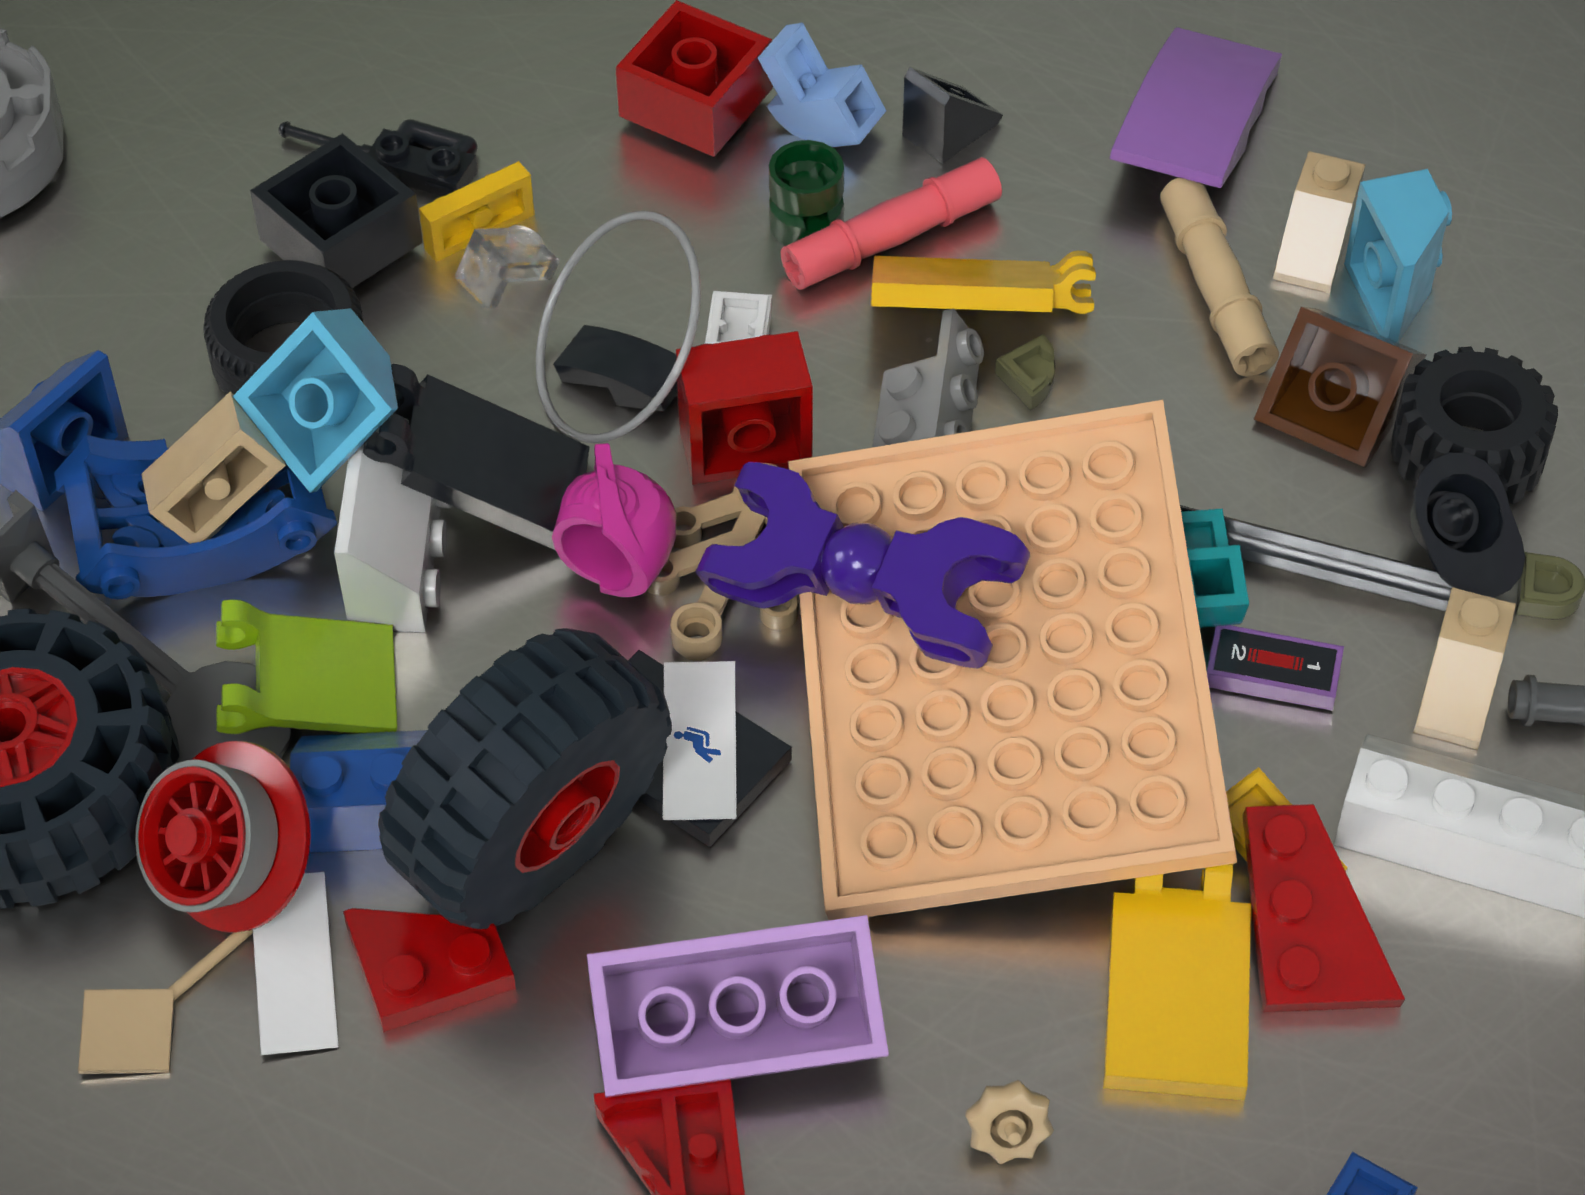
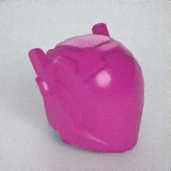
[552,443,676,597]

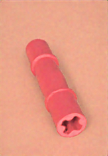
[781,157,1002,290]

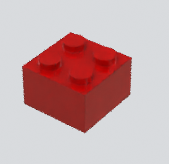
[616,0,773,157]
[676,331,813,485]

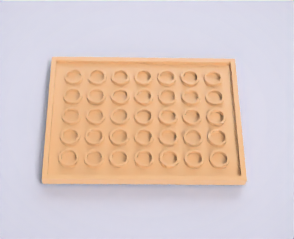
[788,400,1237,920]

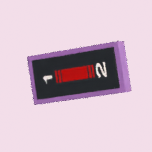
[1207,625,1344,711]

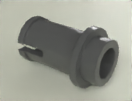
[1508,675,1585,726]

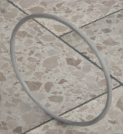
[536,211,701,443]

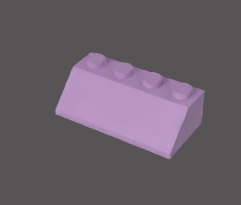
[587,915,889,1098]

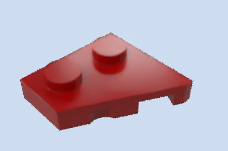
[343,908,516,1032]
[594,1080,745,1195]

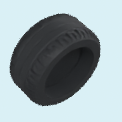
[203,260,364,394]

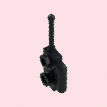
[278,119,478,196]

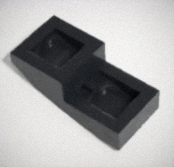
[553,325,678,411]

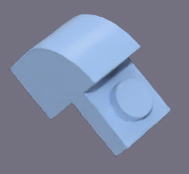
[758,23,887,147]

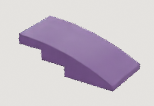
[1110,27,1282,188]

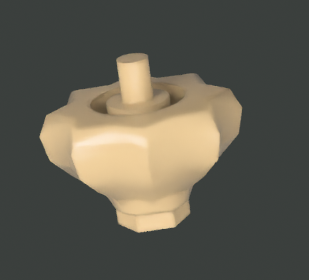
[965,1080,1054,1164]

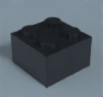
[250,133,423,288]

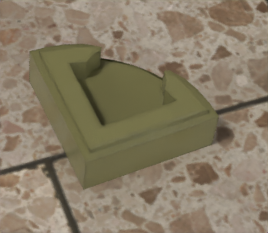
[995,334,1055,410]

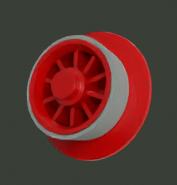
[135,741,311,932]

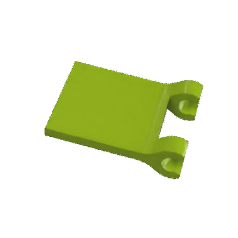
[216,600,397,734]

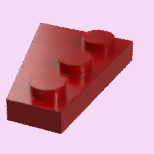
[1242,804,1406,1012]

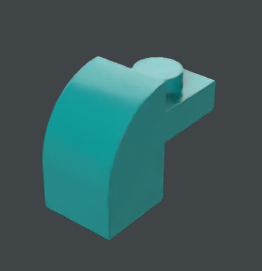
[1181,508,1249,628]

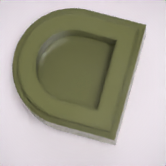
[1516,552,1585,619]

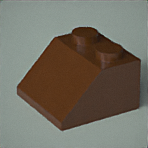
[1254,307,1426,467]

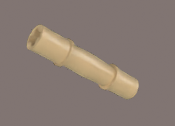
[1160,178,1279,377]

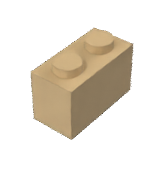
[141,391,286,544]

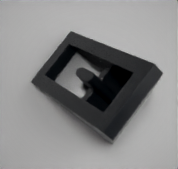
[902,67,1003,164]

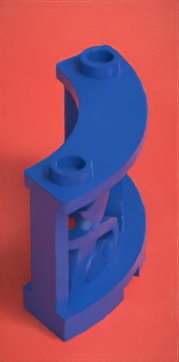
[54,435,337,600]

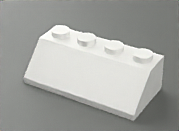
[334,418,451,633]
[1334,734,1585,918]

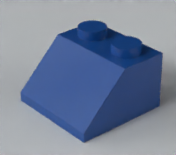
[0,350,129,512]
[290,730,427,853]

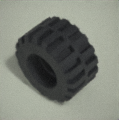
[1391,346,1558,504]

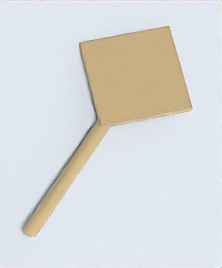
[78,930,253,1074]

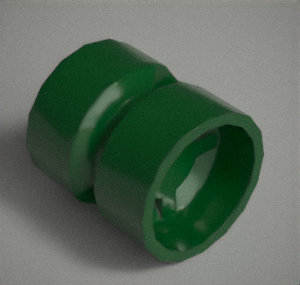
[768,140,844,246]

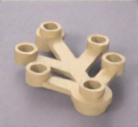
[647,463,798,661]

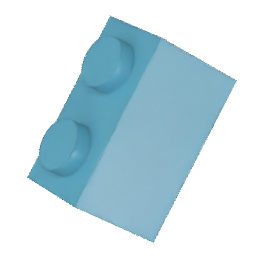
[1344,169,1452,343]
[233,308,398,493]

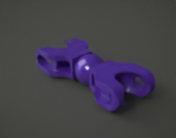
[696,462,1030,668]

